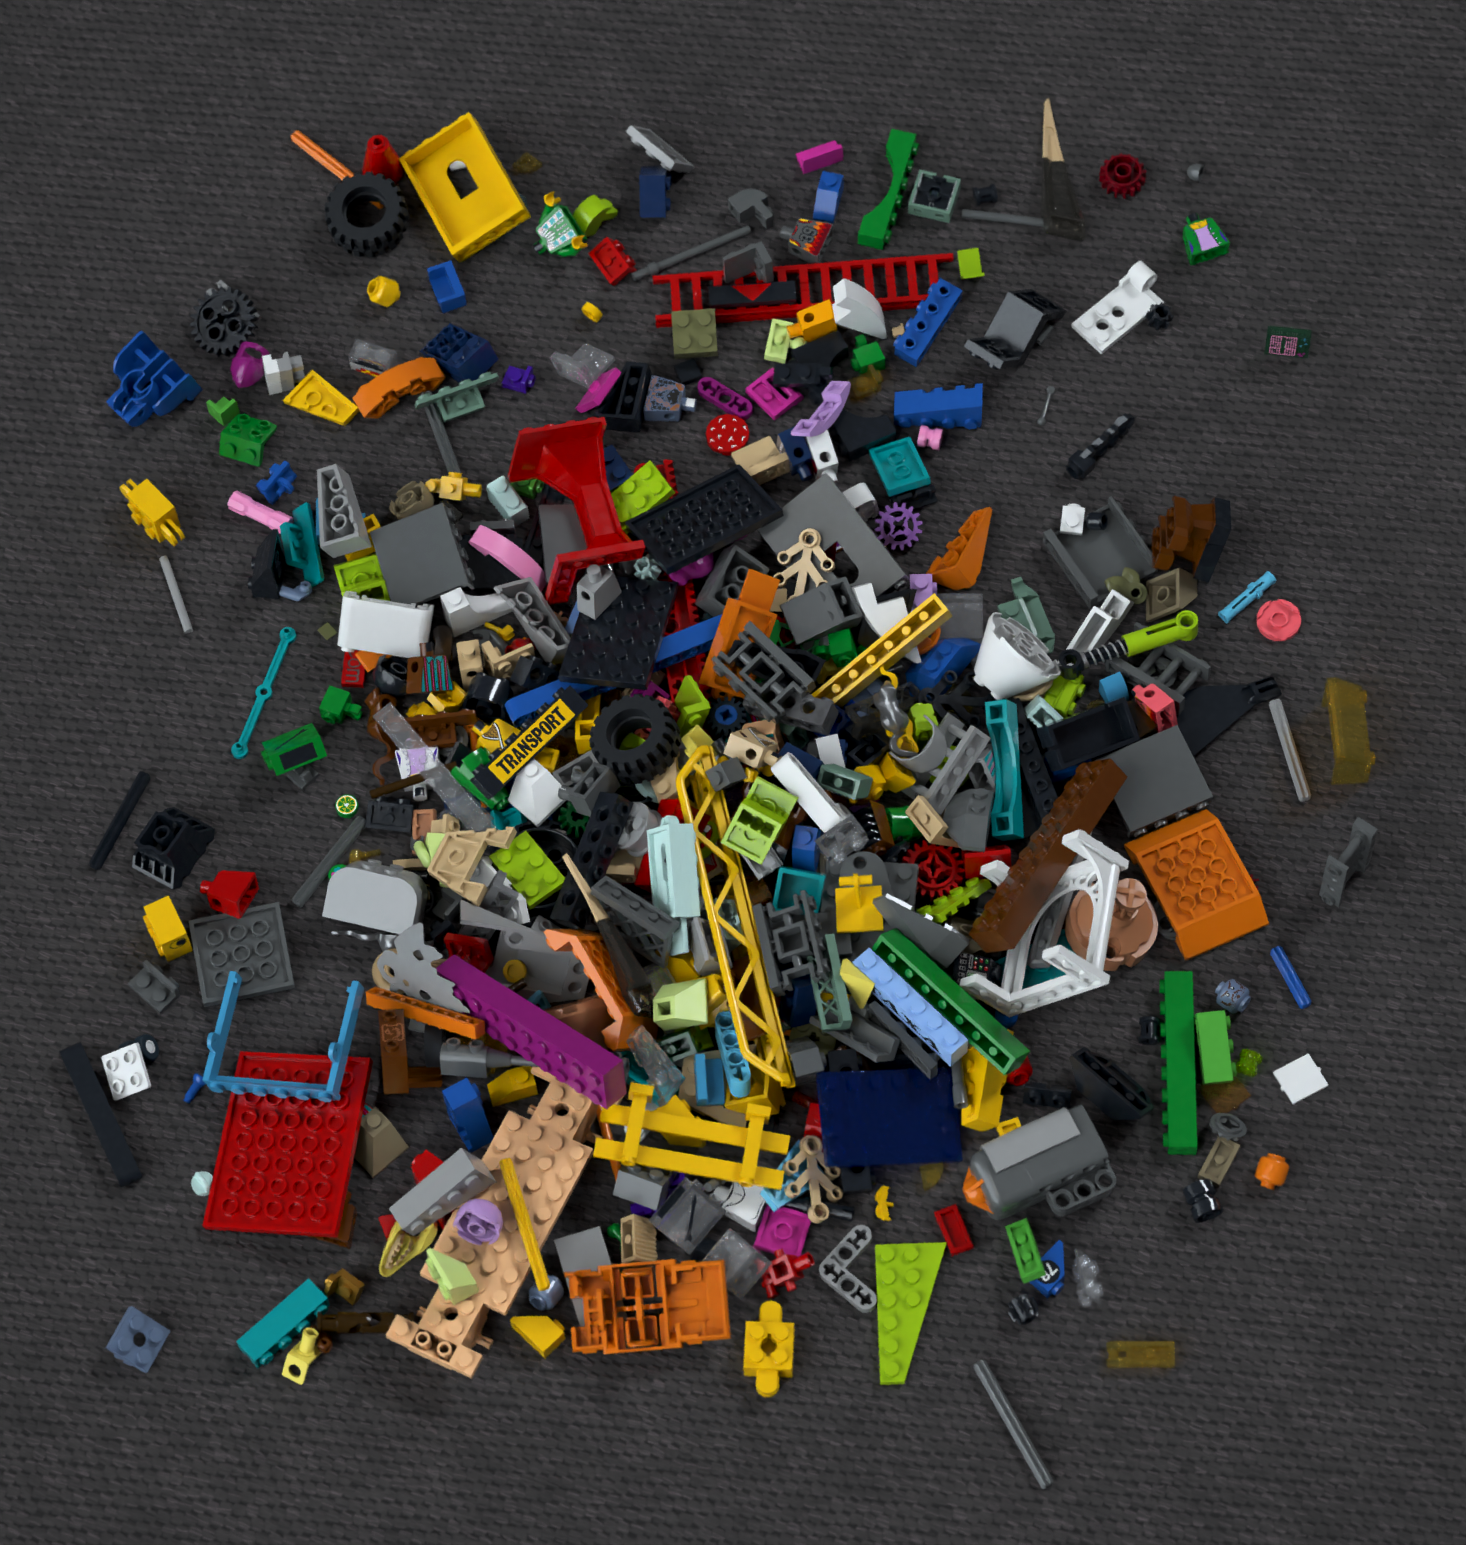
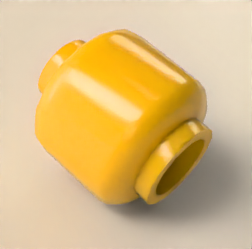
[367,276,400,307]

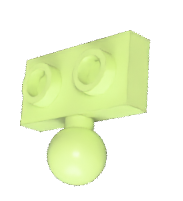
[764,318,808,364]

